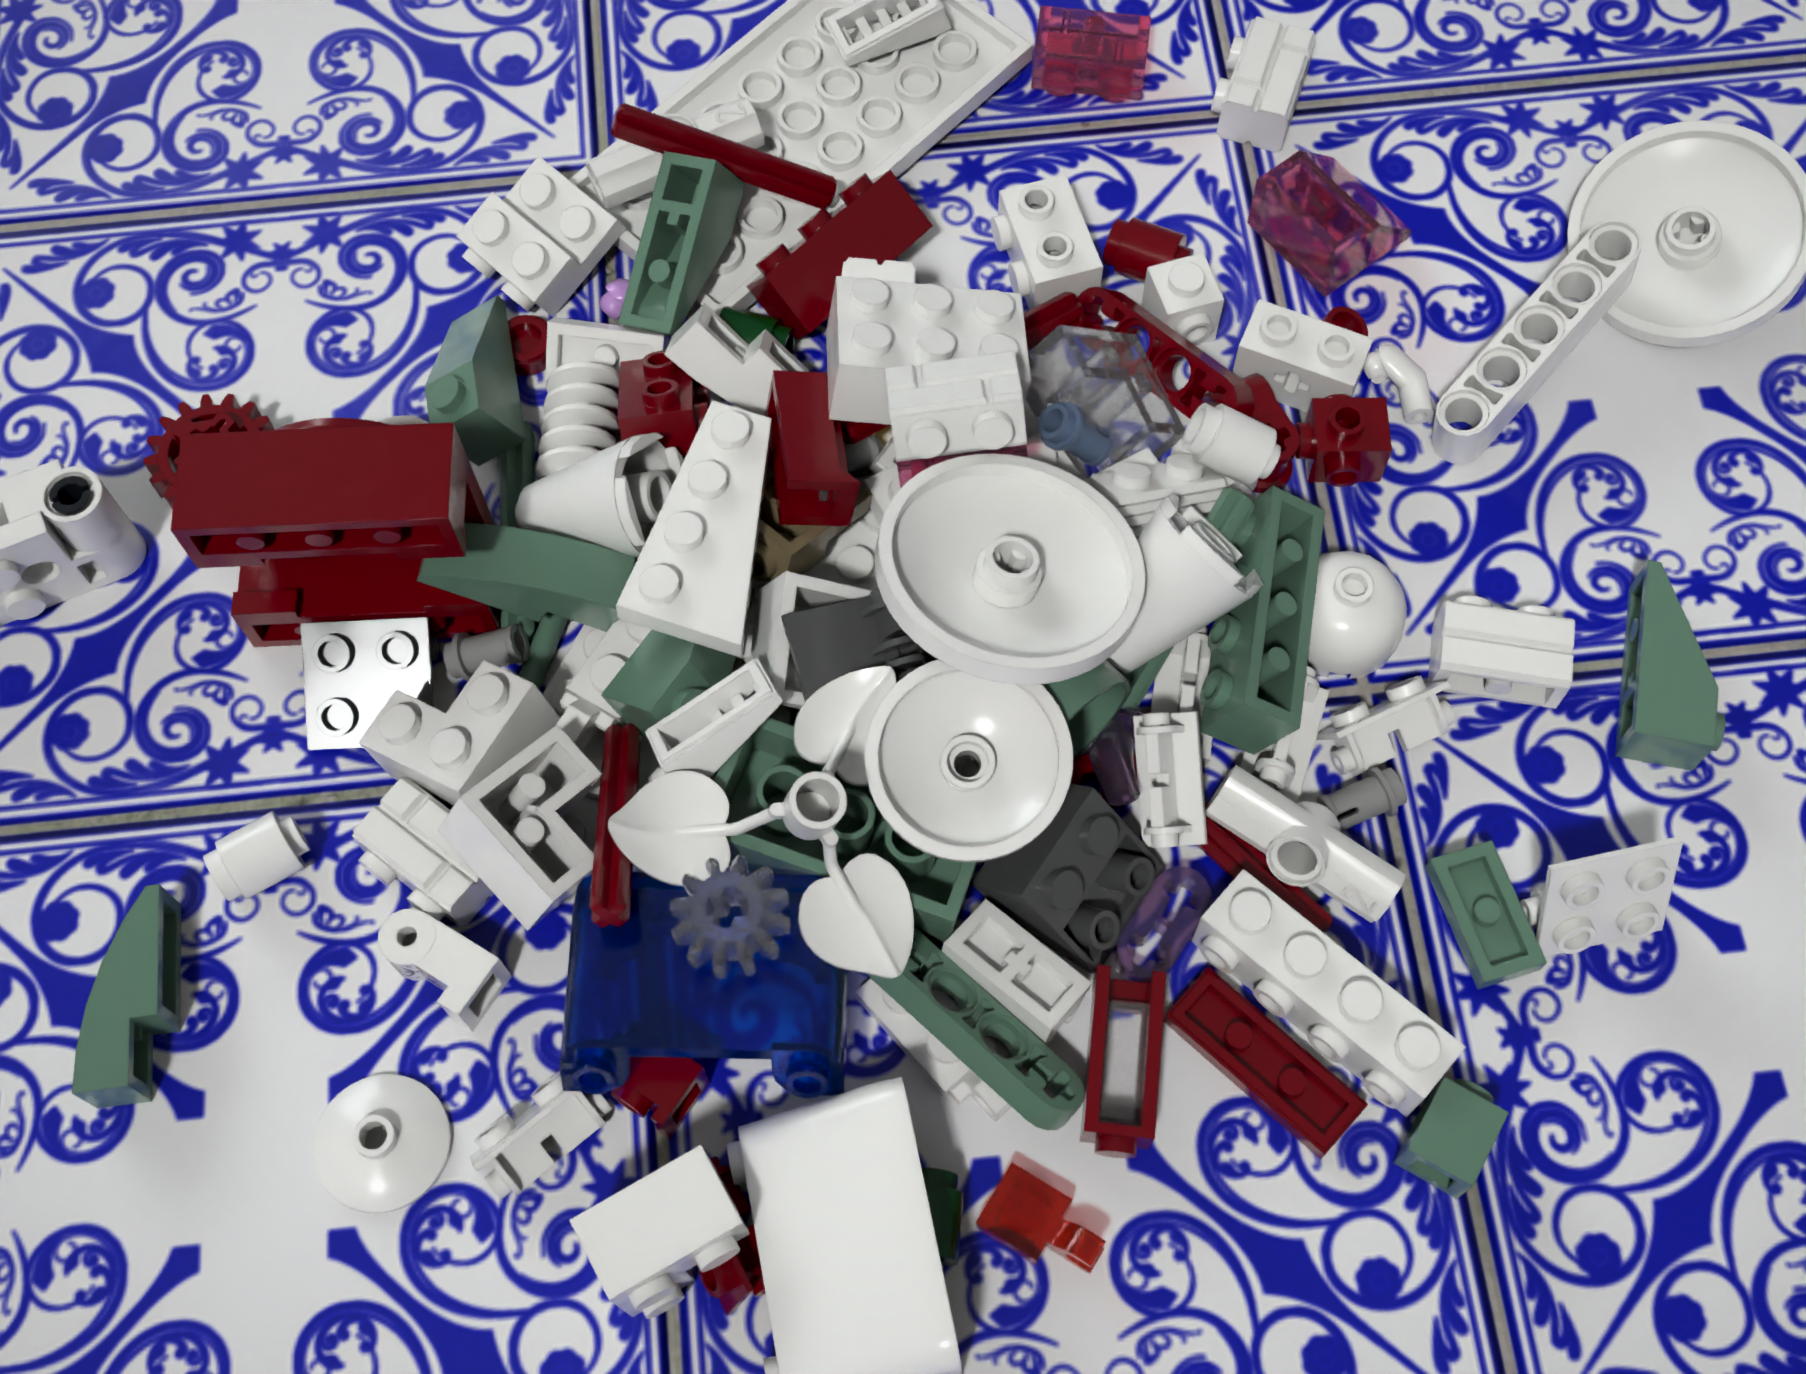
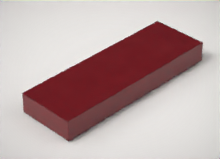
[1163,967,1368,1160]

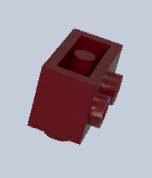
[617,351,711,460]

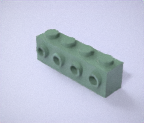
[1200,486,1325,755]

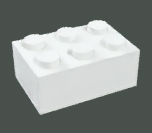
[826,276,1031,425]

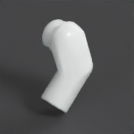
[1364,344,1435,425]

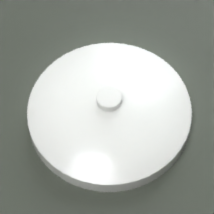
[1568,120,1806,347]
[874,453,1146,685]

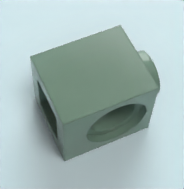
[1393,1076,1509,1199]

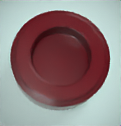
[508,315,547,376]

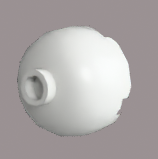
[1307,551,1407,679]

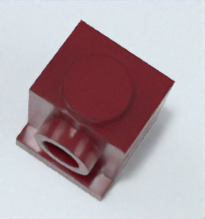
[596,1022,710,1140]

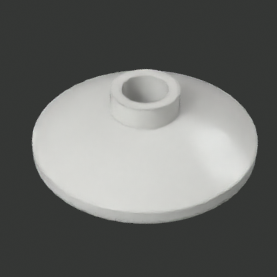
[312,1074,452,1214]

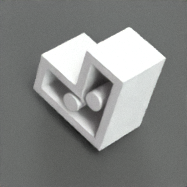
[358,660,560,808]
[437,724,602,931]
[569,1145,750,1319]

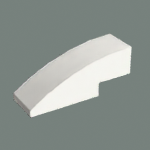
[664,303,810,416]

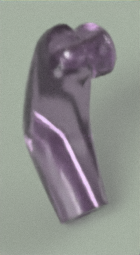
[1089,707,1144,806]

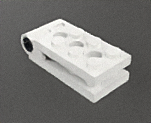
[0,459,147,626]

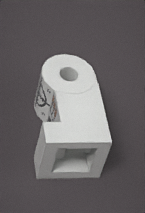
[378,908,512,1032]

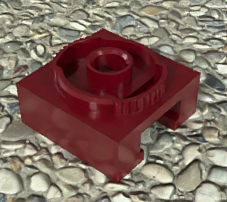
[170,418,501,647]

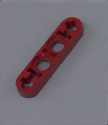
[1074,287,1254,419]

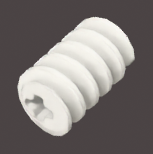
[535,361,620,480]

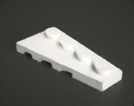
[616,400,772,658]

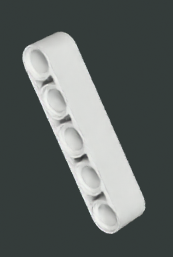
[1431,219,1642,464]

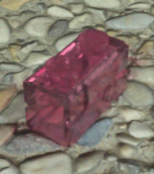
[1031,5,1151,102]

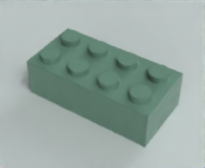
[714,717,978,942]

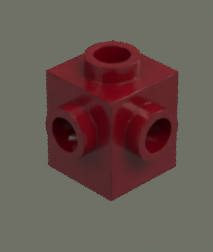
[1295,394,1392,487]

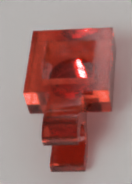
[976,1163,1106,1274]

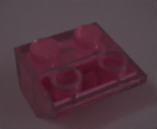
[1247,150,1412,297]

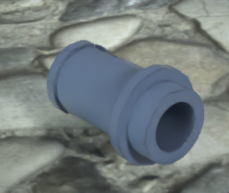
[1038,402,1113,466]

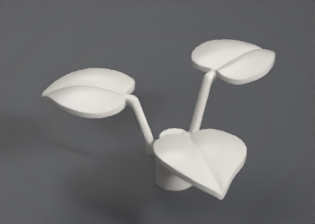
[608,666,914,979]

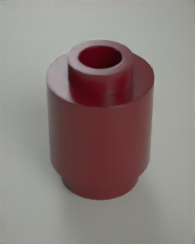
[1103,217,1194,283]

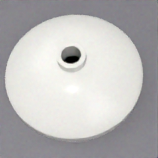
[864,660,1073,863]

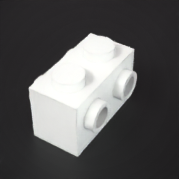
[991,174,1103,310]

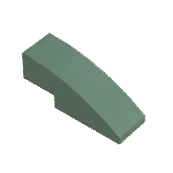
[416,522,635,632]
[72,884,182,1109]

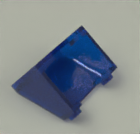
[559,872,851,1098]

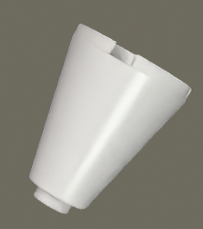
[515,432,684,558]
[1107,494,1264,674]

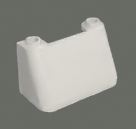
[727,1077,962,1374]

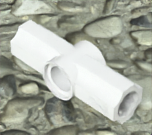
[585,98,765,210]
[1205,765,1406,923]

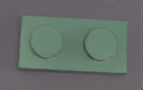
[1425,840,1547,990]

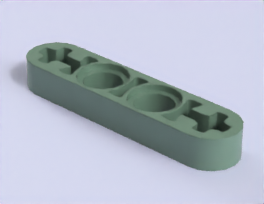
[868,927,1085,1130]

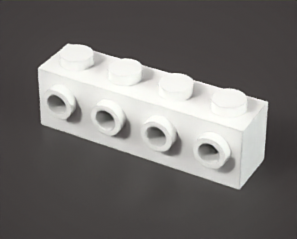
[1192,869,1466,1117]

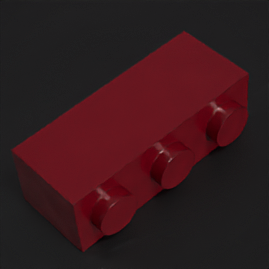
[746,170,933,340]

